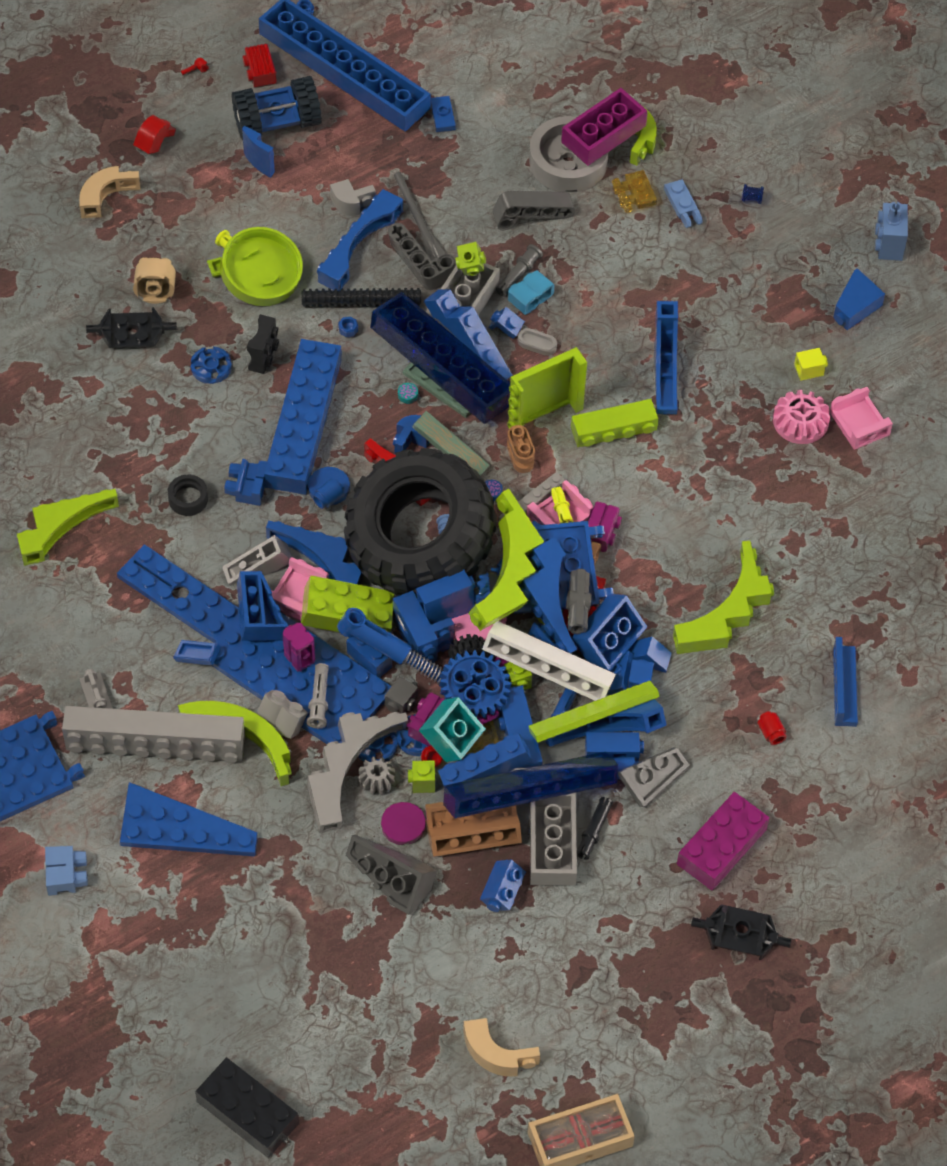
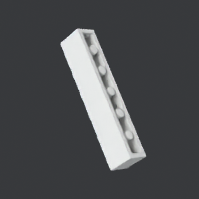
[482,621,616,701]

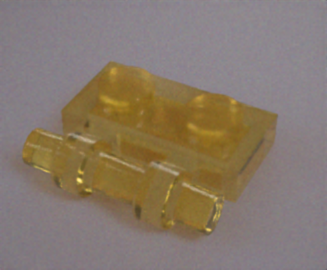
[612,170,657,213]

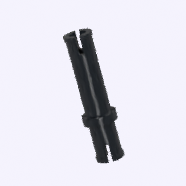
[577,797,613,860]

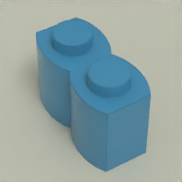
[508,270,554,315]

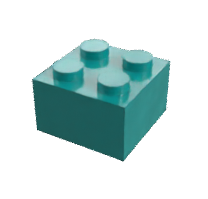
[419,697,485,762]

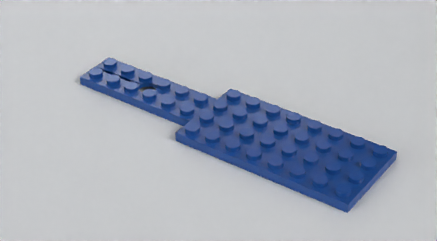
[117,544,392,744]

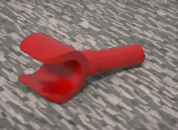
[181,57,209,75]

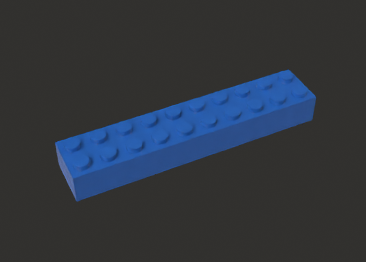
[259,0,431,132]

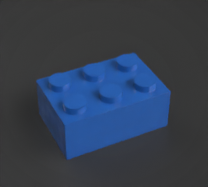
[571,594,647,671]

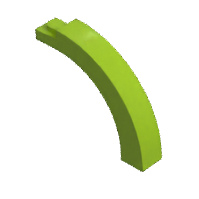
[178,701,292,786]

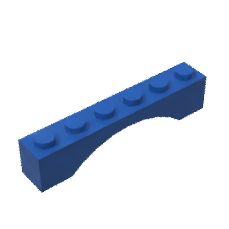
[317,189,403,290]

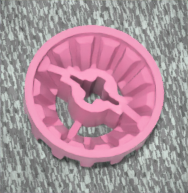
[773,390,830,444]

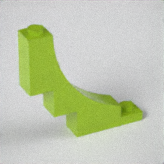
[468,489,544,631]

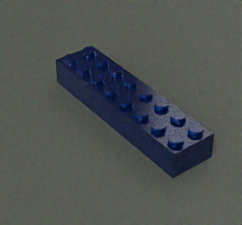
[370,292,510,424]

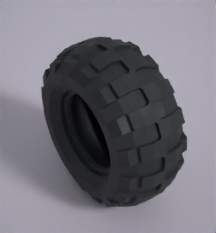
[344,448,497,598]

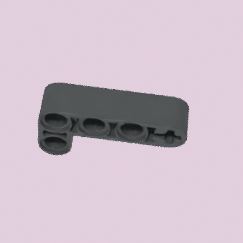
[492,191,575,231]
[388,223,456,290]

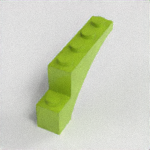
[17,489,119,566]

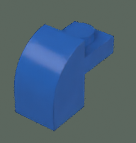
[393,415,430,455]

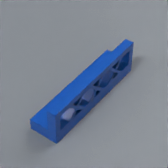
[833,637,858,727]

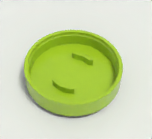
[220,227,303,306]

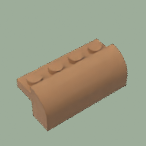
[425,791,522,857]

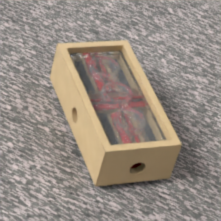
[528,1094,635,1166]

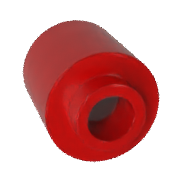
[757,711,787,745]

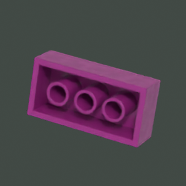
[561,88,648,166]
[677,791,770,891]

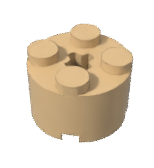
[133,258,176,304]

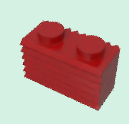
[242,43,277,87]

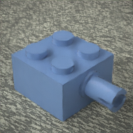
[875,202,908,261]

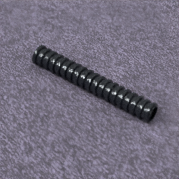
[301,288,421,307]

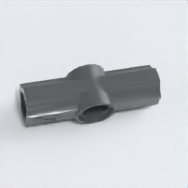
[566,569,591,634]

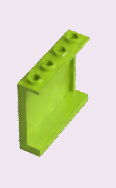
[507,347,587,429]

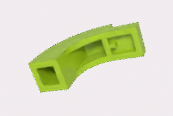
[630,107,657,166]

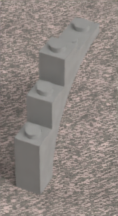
[307,712,408,833]

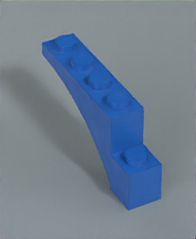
[424,289,512,387]
[654,301,678,415]
[266,520,363,585]
[520,537,577,655]
[546,699,667,747]

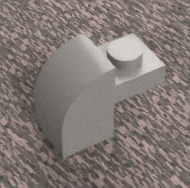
[330,179,376,216]

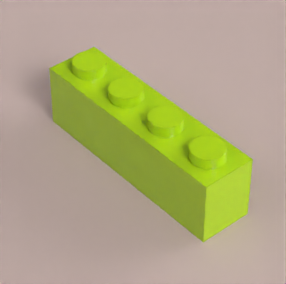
[571,399,658,448]

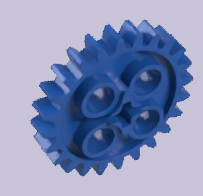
[439,650,511,718]

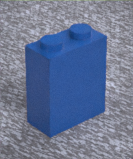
[416,569,476,625]

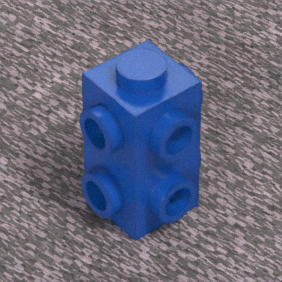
[480,859,526,912]

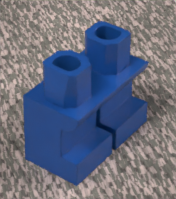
[224,459,267,506]

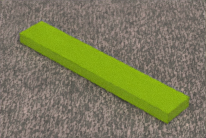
[528,681,660,743]

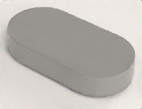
[518,328,557,356]

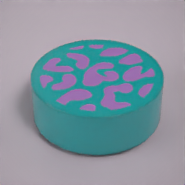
[398,383,418,404]

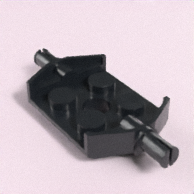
[86,307,177,348]
[691,904,792,960]

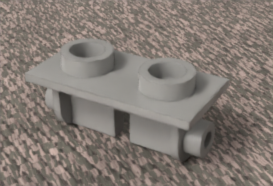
[79,669,113,709]

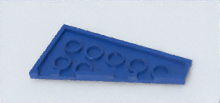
[120,782,258,857]

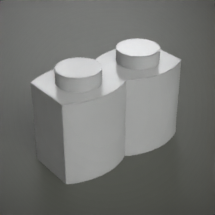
[257,690,308,739]

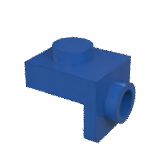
[488,307,525,339]

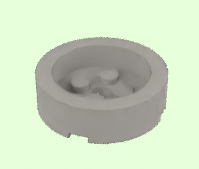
[529,116,608,192]

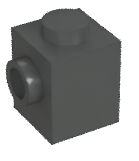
[385,676,418,714]

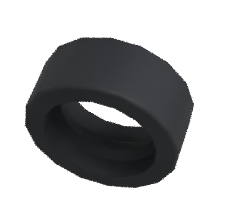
[167,474,208,516]

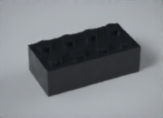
[195,1057,299,1158]

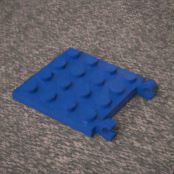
[514,521,614,614]
[0,711,85,821]

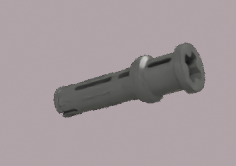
[496,244,543,297]

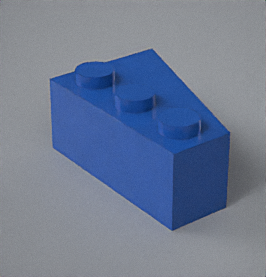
[237,571,288,641]

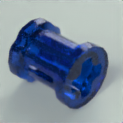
[742,184,764,204]

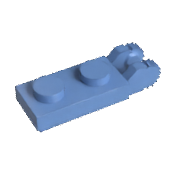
[664,179,703,228]

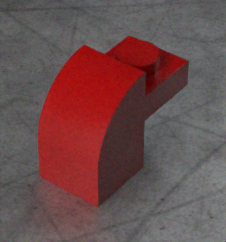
[133,115,176,154]

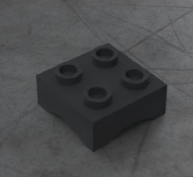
[247,314,279,374]

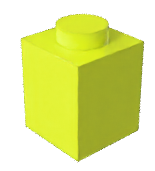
[794,348,828,381]

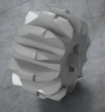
[359,756,396,795]

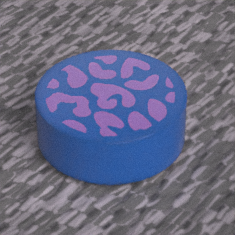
[485,480,503,501]

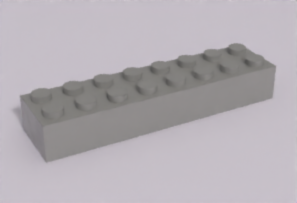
[62,706,245,763]

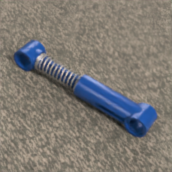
[337,608,465,696]

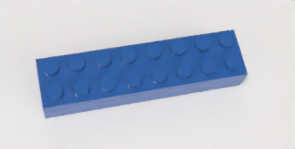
[264,339,342,495]

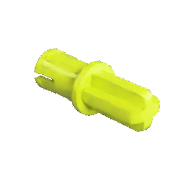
[551,486,574,523]

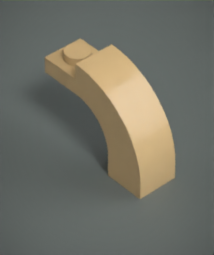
[79,166,140,218]
[463,1018,540,1077]

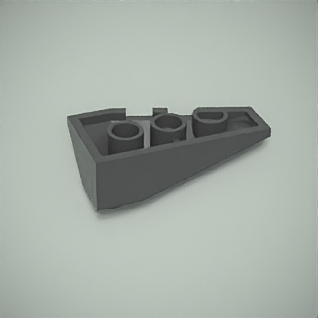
[346,835,438,915]

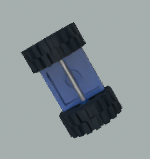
[231,76,322,141]

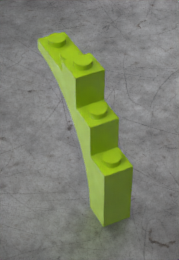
[673,540,774,654]

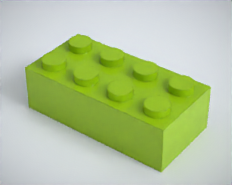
[301,575,394,632]

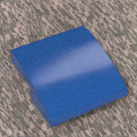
[242,126,275,178]

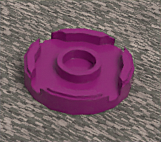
[381,802,426,845]

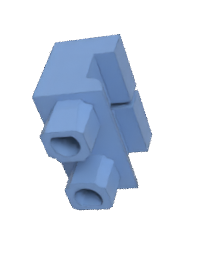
[45,846,88,896]

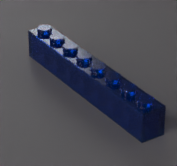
[443,751,618,819]

